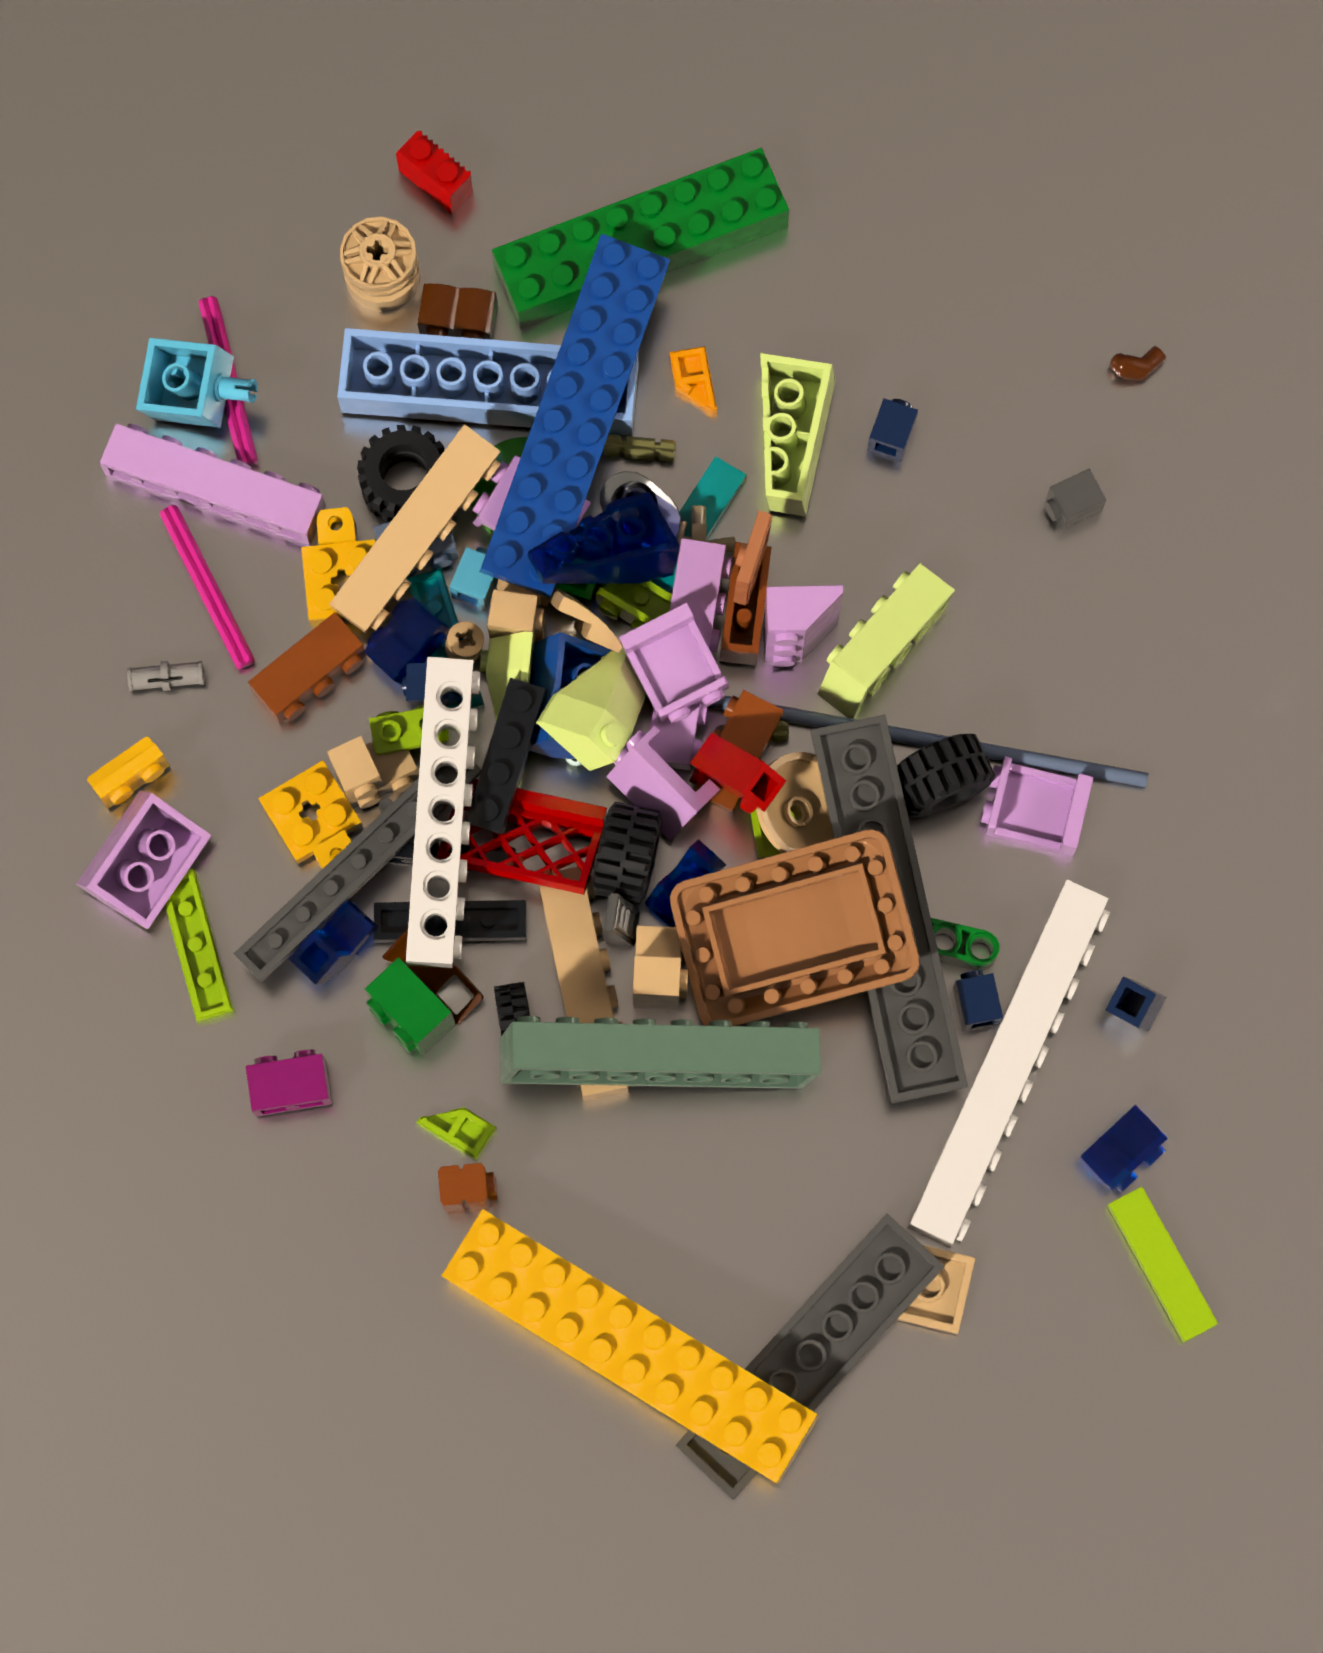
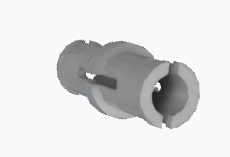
[127,661,205,692]

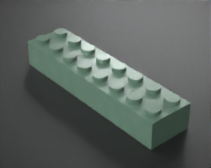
[500,1016,821,1089]

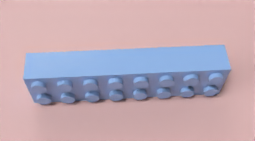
[337,328,639,436]

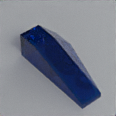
[528,492,680,584]

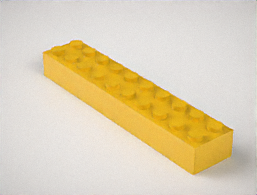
[442,1209,819,1484]

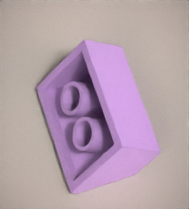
[763,585,843,667]
[76,791,212,929]

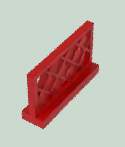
[436,779,607,895]

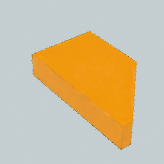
[669,346,717,414]

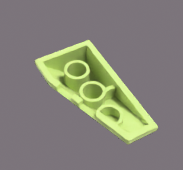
[480,631,534,789]
[536,647,646,771]

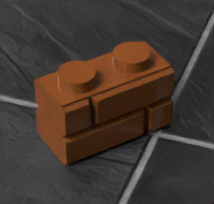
[438,1163,498,1215]

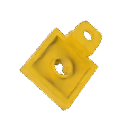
[301,507,376,622]
[258,760,363,869]

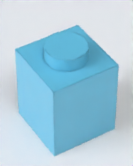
[449,547,498,610]

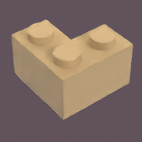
[487,579,550,642]
[326,736,419,809]
[633,925,688,1010]

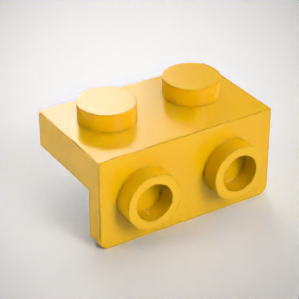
[87,736,170,809]

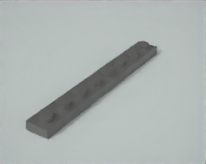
[233,743,482,983]

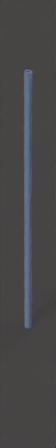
[646,694,1149,788]

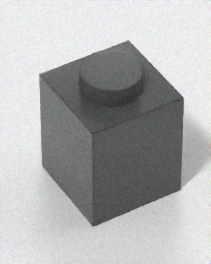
[1045,468,1106,530]

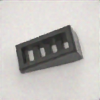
[603,893,640,947]

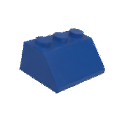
[530,632,611,759]

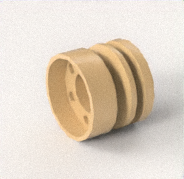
[340,216,420,312]

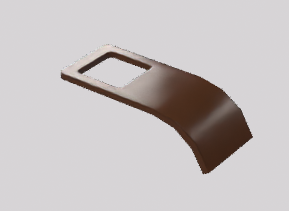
[382,929,484,1024]

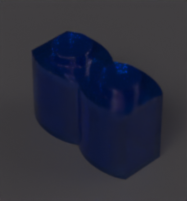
[364,596,450,685]
[1077,1104,1168,1193]

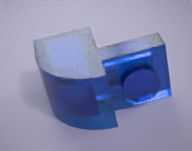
[645,839,726,927]
[289,901,378,985]

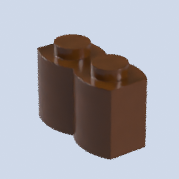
[417,283,498,340]

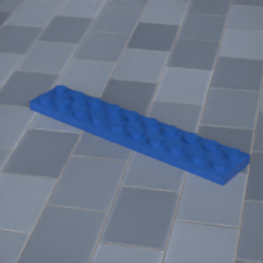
[479,233,670,598]

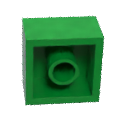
[365,957,456,1056]

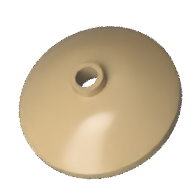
[756,752,834,853]

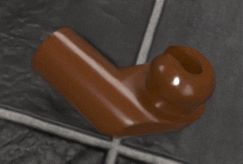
[1110,346,1166,381]

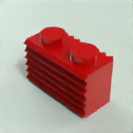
[396,131,473,214]

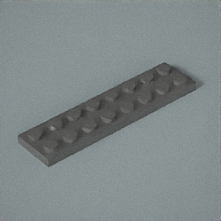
[676,1214,945,1500]

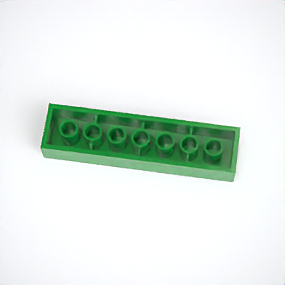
[492,147,789,329]

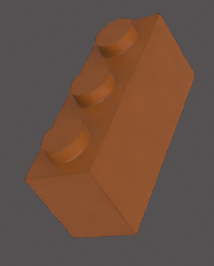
[719,542,772,666]
[248,612,366,724]
[689,690,784,814]

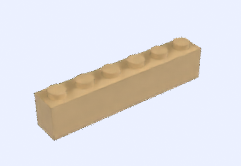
[329,424,501,633]
[539,867,629,1102]

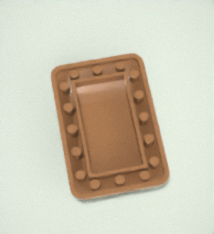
[670,830,920,1026]

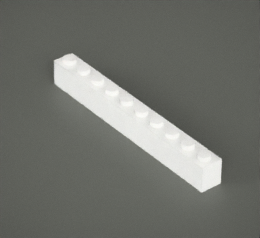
[908,880,1110,1248]

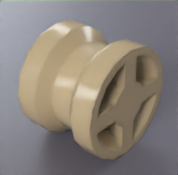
[445,621,484,663]

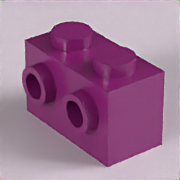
[246,1049,332,1117]

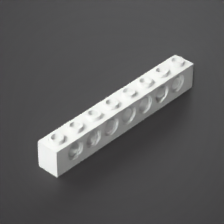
[406,657,480,968]

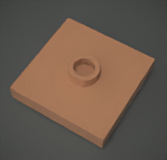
[733,510,773,606]

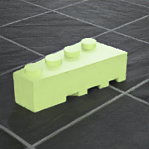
[760,353,836,517]
[817,563,955,719]

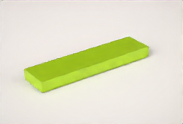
[165,868,235,1024]
[1107,1186,1218,1343]

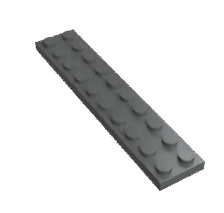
[810,714,968,1103]

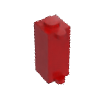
[690,732,786,813]

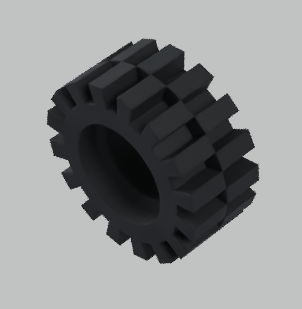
[494,982,530,1036]

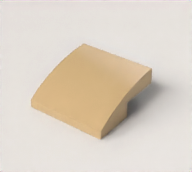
[546,587,623,653]

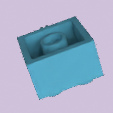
[136,338,258,428]

